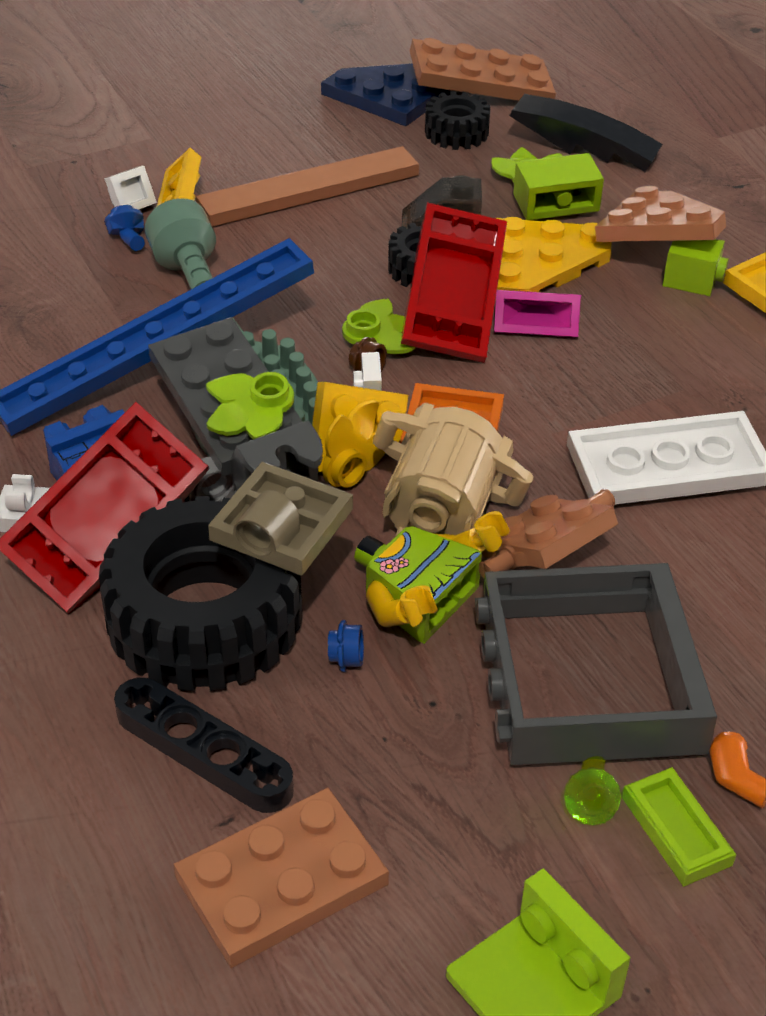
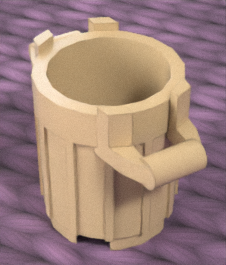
[373,403,533,536]

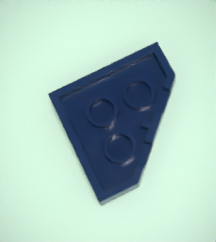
[321,63,453,126]

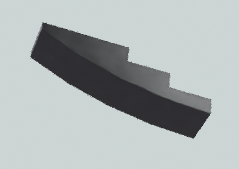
[509,94,663,172]

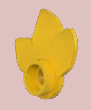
[322,400,385,488]

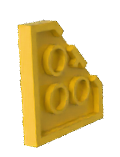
[495,217,612,300]

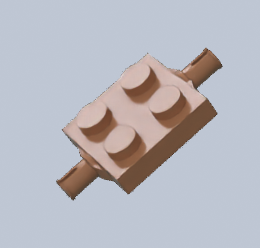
[479,489,618,578]

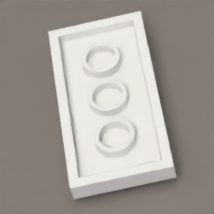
[567,411,766,505]

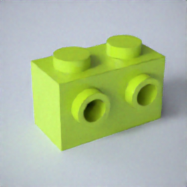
[513,153,604,220]

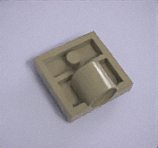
[208,462,353,576]

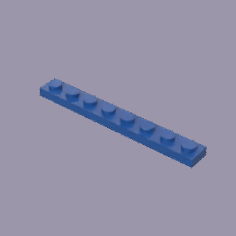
[0,238,314,436]

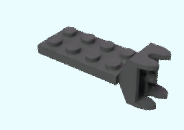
[148,317,323,492]

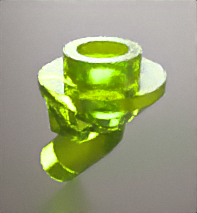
[563,756,621,825]

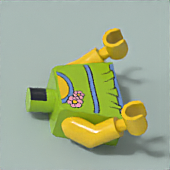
[354,511,510,644]

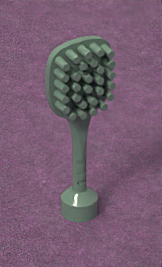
[145,198,318,456]

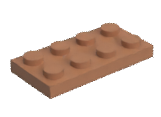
[410,38,556,101]

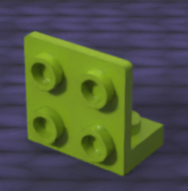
[446,868,631,1016]

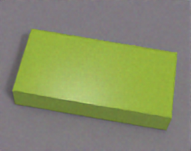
[622,767,736,887]

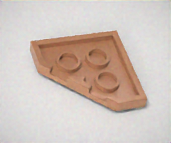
[595,186,726,242]

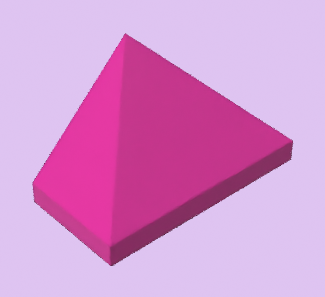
[494,290,581,338]

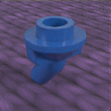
[104,205,145,251]

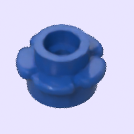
[328,620,364,672]

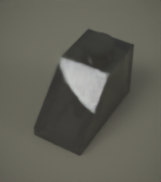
[402,175,482,229]

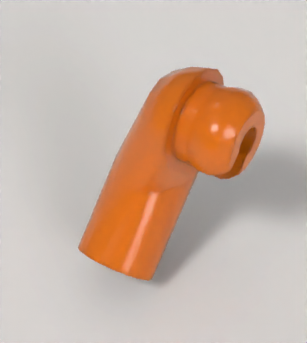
[710,731,766,808]

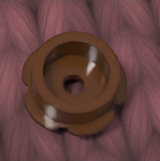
[349,337,387,372]

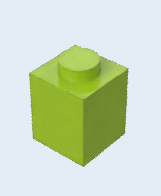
[663,239,729,296]

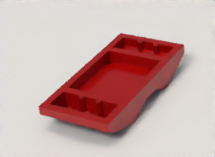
[401,202,507,363]
[0,402,209,614]

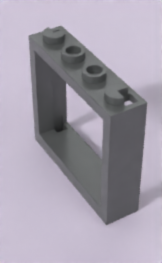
[475,563,717,765]

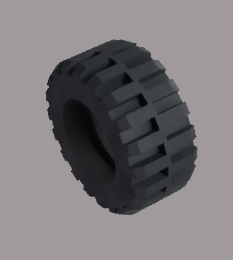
[99,496,302,692]

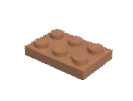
[173,788,389,968]

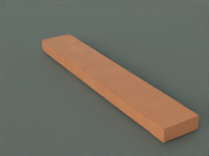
[196,146,419,227]

